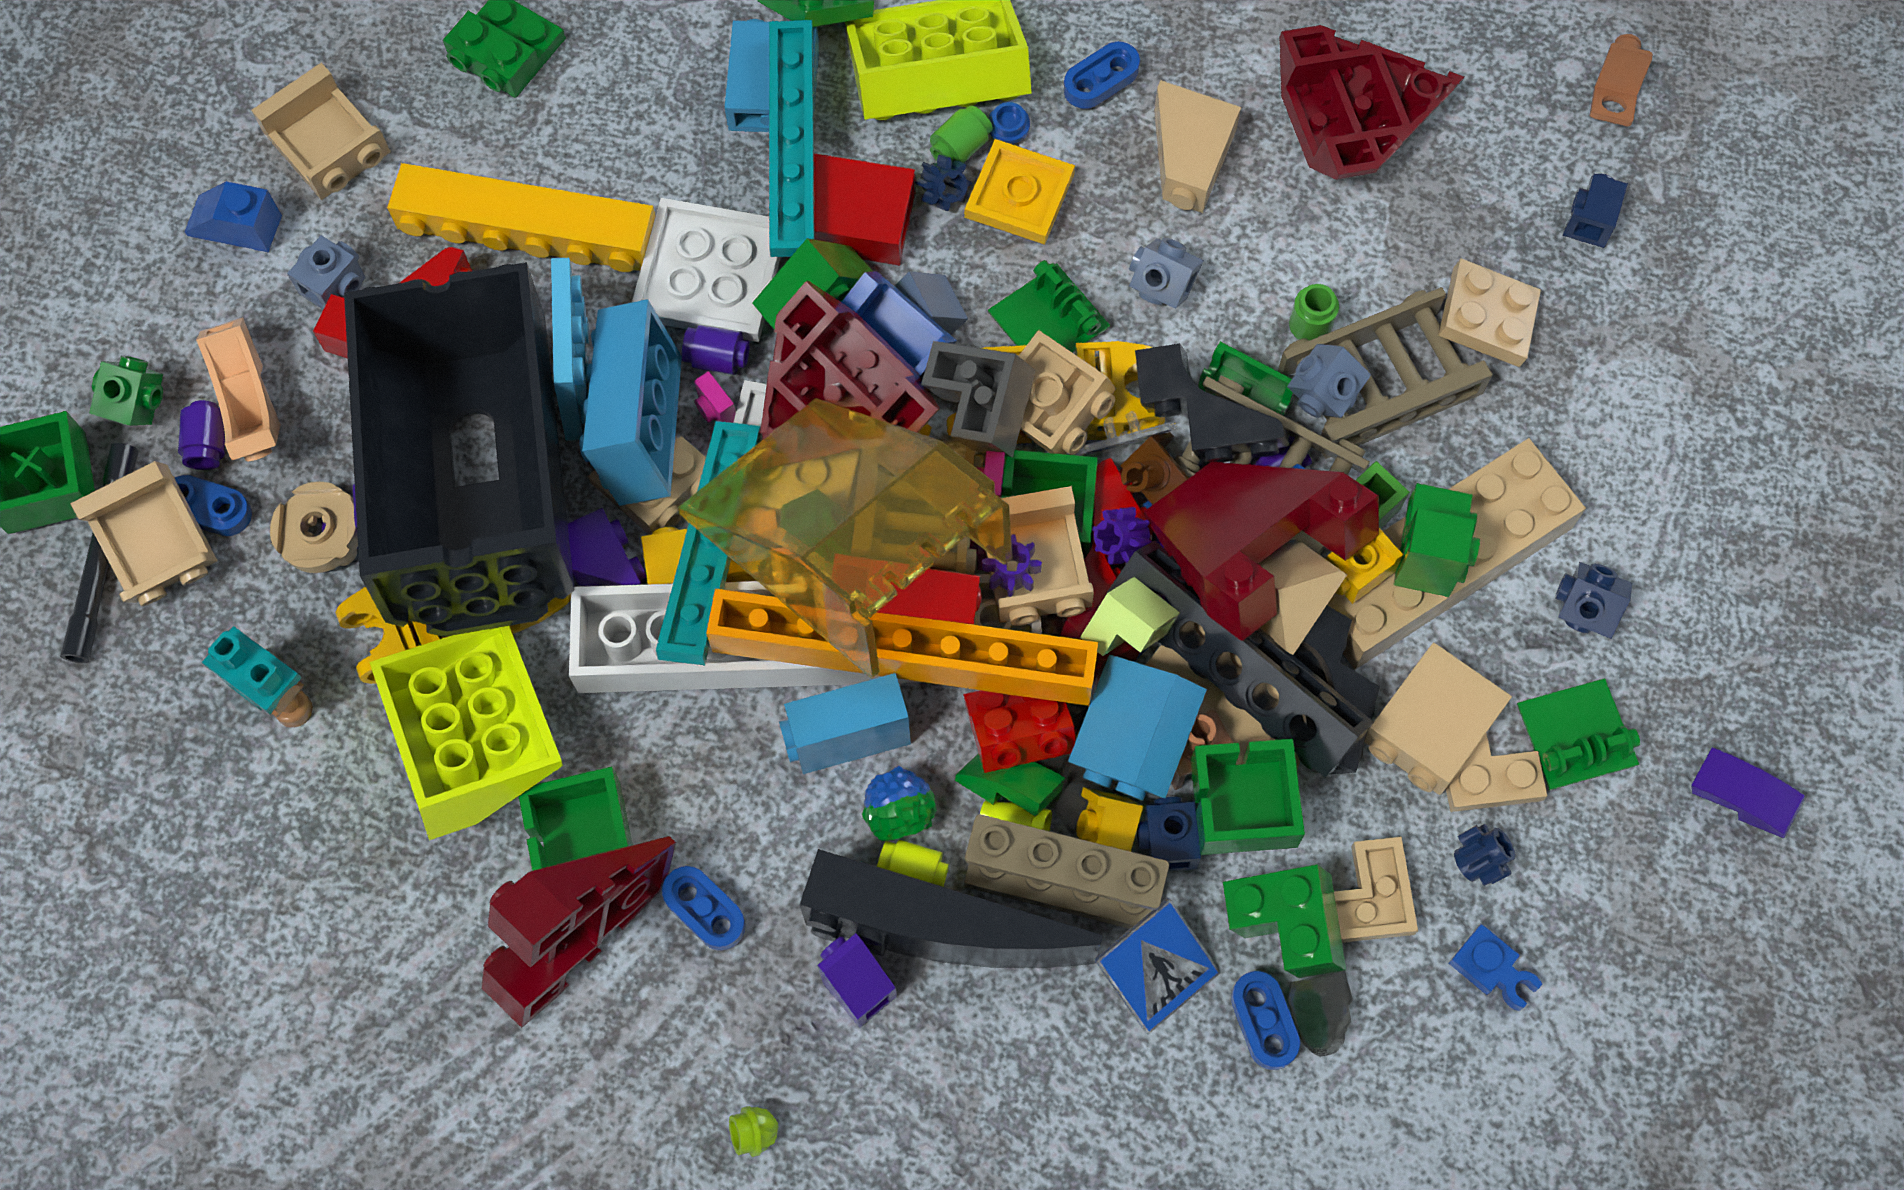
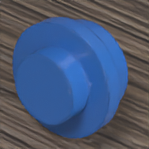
[988,102,1030,144]

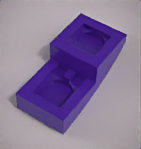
[1691,747,1805,838]

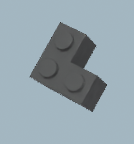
[921,341,1036,458]

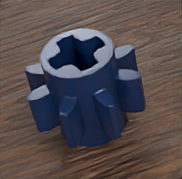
[915,154,972,211]
[1454,824,1516,886]

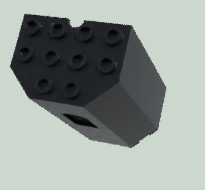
[344,262,575,637]

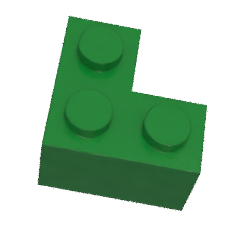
[752,238,873,329]
[1393,483,1480,597]
[1223,864,1346,978]

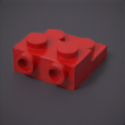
[963,690,1076,773]

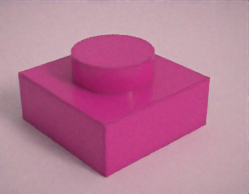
[694,371,736,423]

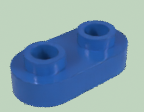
[1064,41,1140,109]
[175,475,252,536]
[662,866,746,950]
[1231,971,1300,1070]

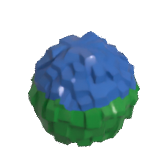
[862,766,937,841]

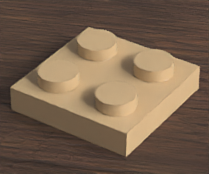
[1438,258,1541,367]

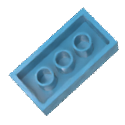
[579,299,682,506]

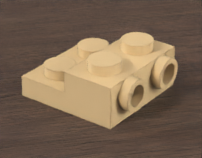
[1019,330,1116,455]
[588,436,706,535]

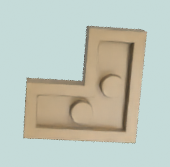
[1446,733,1547,812]
[1334,837,1418,943]

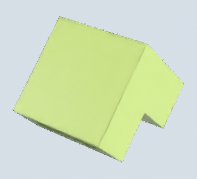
[1080,577,1180,656]

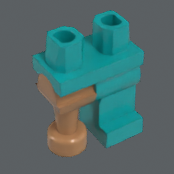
[201,626,313,727]

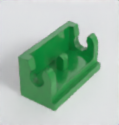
[1198,341,1295,417]

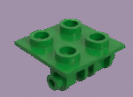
[988,260,1110,353]
[1517,678,1640,790]

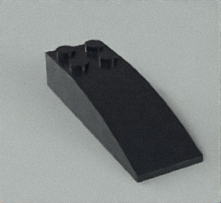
[799,849,1103,968]

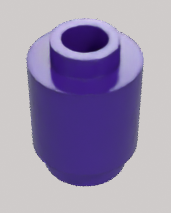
[682,325,750,375]
[178,400,225,470]

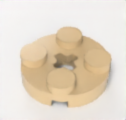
[270,482,358,573]

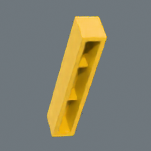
[387,163,656,272]

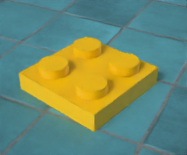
[964,139,1075,245]

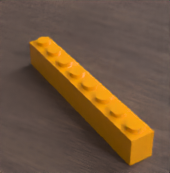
[706,589,1098,706]

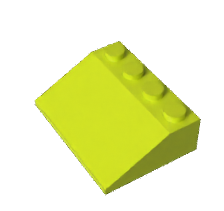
[844,0,1032,120]
[369,626,563,841]

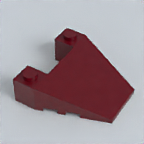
[1144,462,1379,641]
[481,836,676,1028]

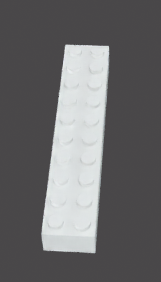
[569,574,1042,693]

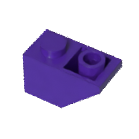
[568,508,647,587]
[817,933,897,1028]

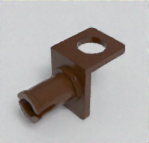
[1120,432,1189,505]

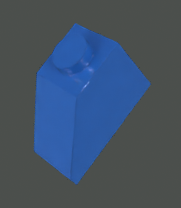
[185,181,282,253]

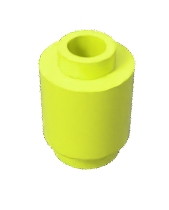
[877,839,949,887]

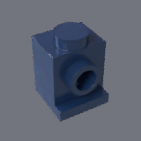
[1562,174,1628,248]

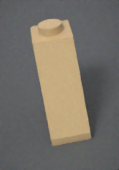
[1154,80,1241,213]

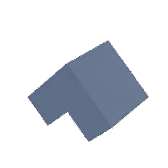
[895,271,968,335]

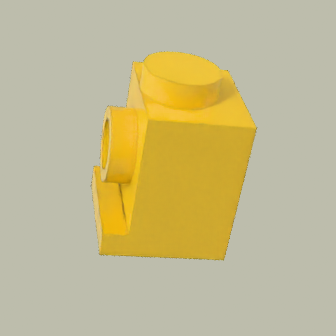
[1326,528,1403,604]
[1076,787,1143,852]

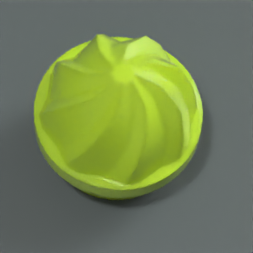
[729,1106,779,1157]

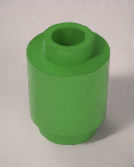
[930,105,993,163]
[1289,284,1339,341]

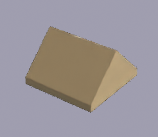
[1259,539,1347,655]

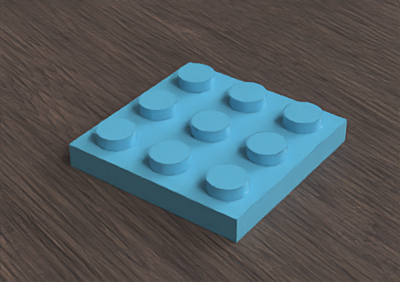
[551,258,590,441]

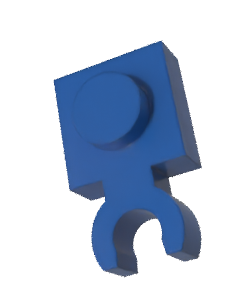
[1448,924,1542,1011]

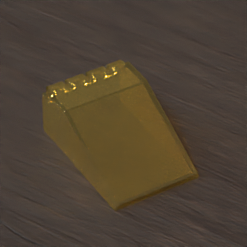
[678,398,1012,679]

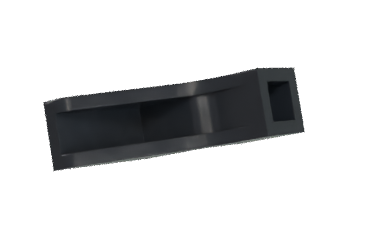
[1135,343,1290,464]
[1293,605,1380,775]

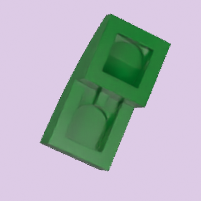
[955,753,1065,817]

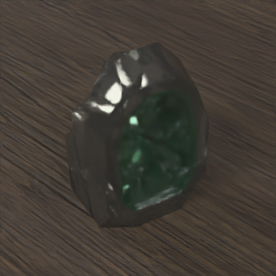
[1288,971,1353,1057]

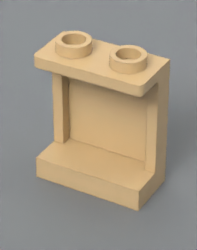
[251,62,390,200]
[70,461,218,606]
[979,486,1094,625]
[1365,642,1512,795]

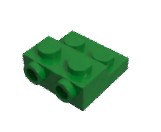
[443,0,566,98]

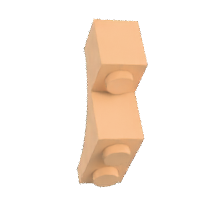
[196,317,281,462]

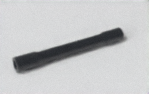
[60,443,138,663]

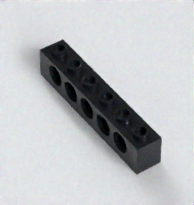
[1106,540,1374,778]

